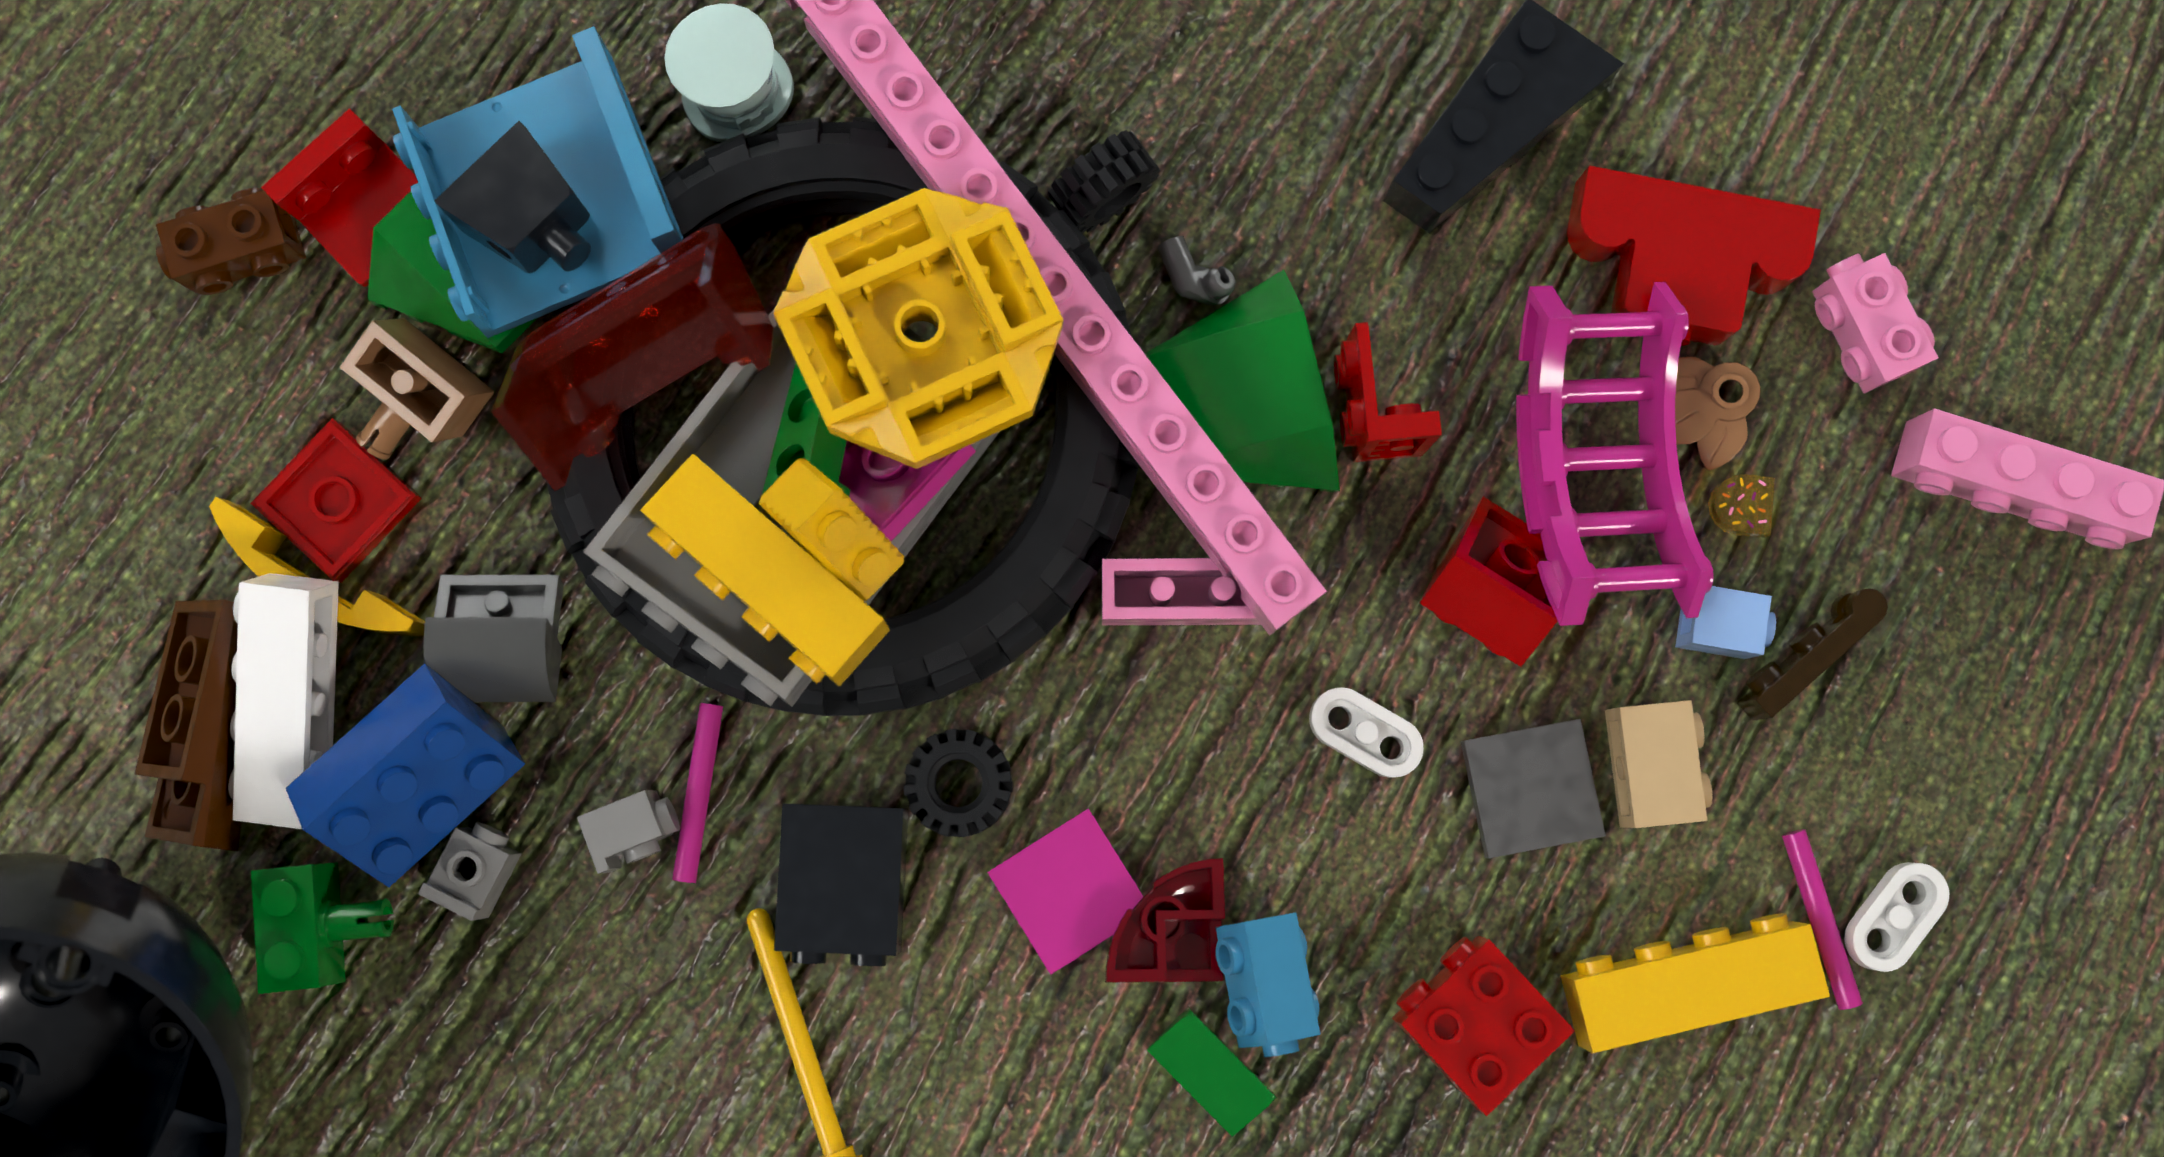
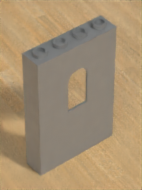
[583,308,1000,707]

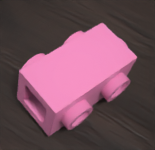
[1812,253,1939,394]

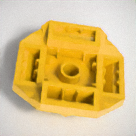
[773,188,1064,469]

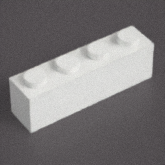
[228,573,339,829]

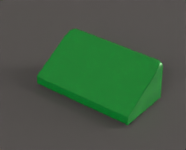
[1146,1006,1277,1137]

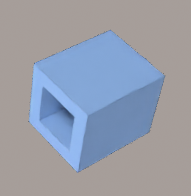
[1675,586,1776,659]

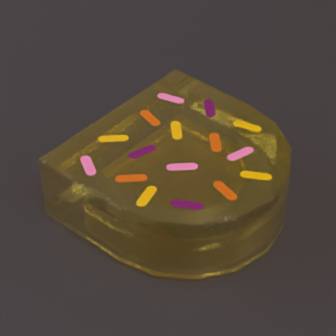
[1708,474,1775,538]

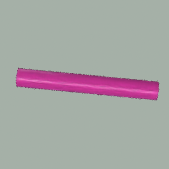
[672,703,723,883]
[1782,829,1863,1010]

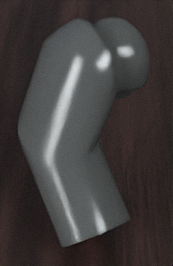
[1157,236,1236,306]

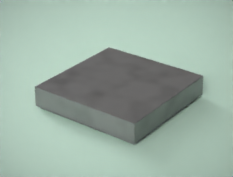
[1461,719,1606,858]

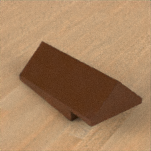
[135,600,242,852]

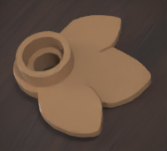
[1675,357,1761,470]

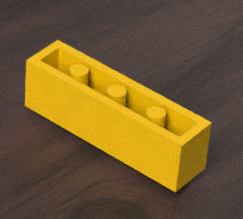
[640,454,890,687]
[1560,913,1830,1053]

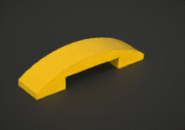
[209,496,425,636]

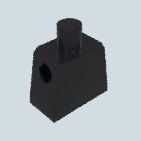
[434,121,591,273]

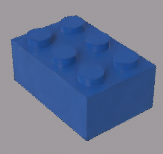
[285,664,525,887]

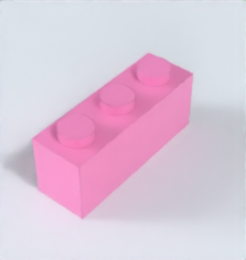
[1102,558,1261,625]

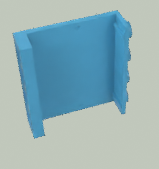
[392,26,690,338]

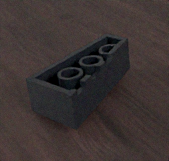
[1383,0,1624,234]

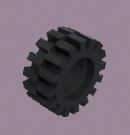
[1048,130,1160,234]
[903,729,1013,837]

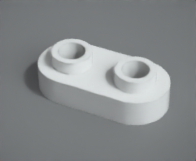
[1309,688,1424,778]
[1844,862,1949,972]

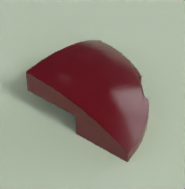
[1105,858,1225,983]

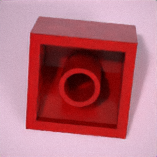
[1420,496,1558,667]

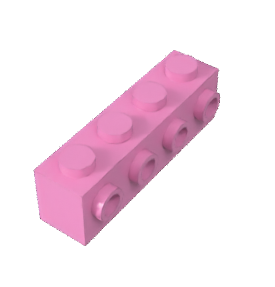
[1891,408,2164,549]

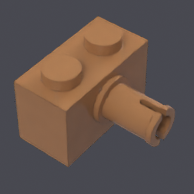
[340,318,495,459]

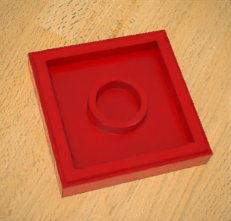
[250,418,422,583]

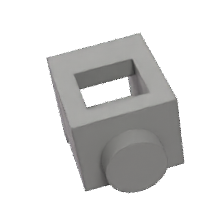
[577,790,680,874]
[418,822,522,921]

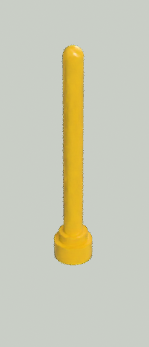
[747,908,863,1157]

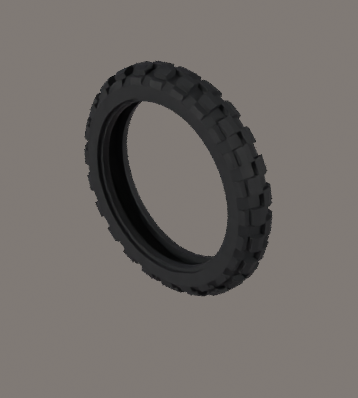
[536,117,1139,716]

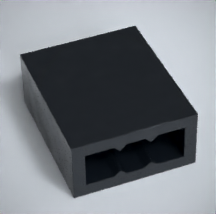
[774,804,909,966]

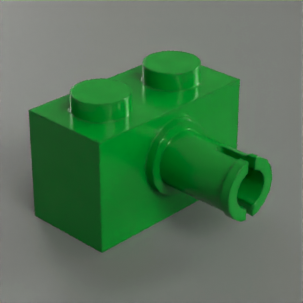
[251,862,394,994]

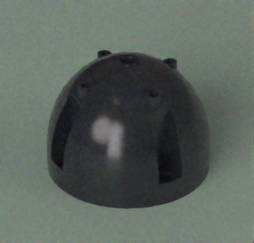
[0,852,253,1157]

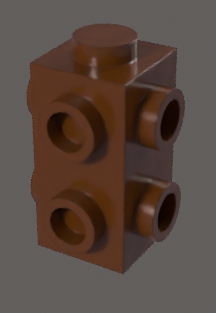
[156,188,306,295]

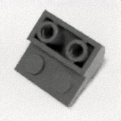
[424,575,564,702]

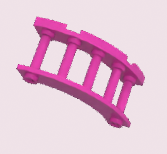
[1516,282,1713,626]

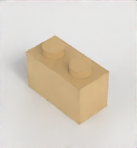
[1605,700,1712,828]

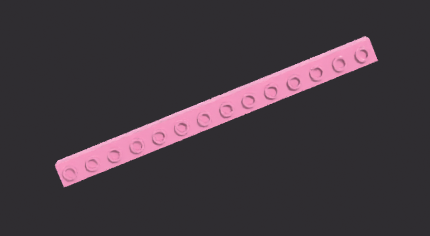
[785,0,1327,636]

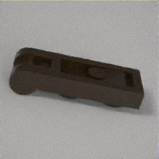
[1737,588,1888,720]

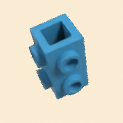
[1215,912,1321,1057]

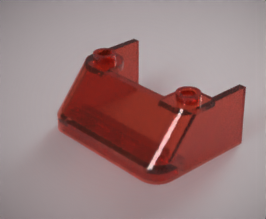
[491,223,774,491]

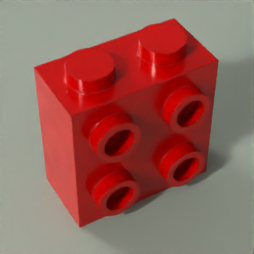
[1392,936,1575,1117]

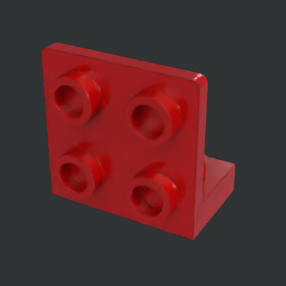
[261,108,418,287]
[1333,322,1442,462]

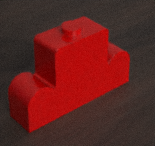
[1567,165,1821,346]

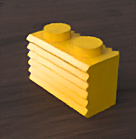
[759,459,904,601]

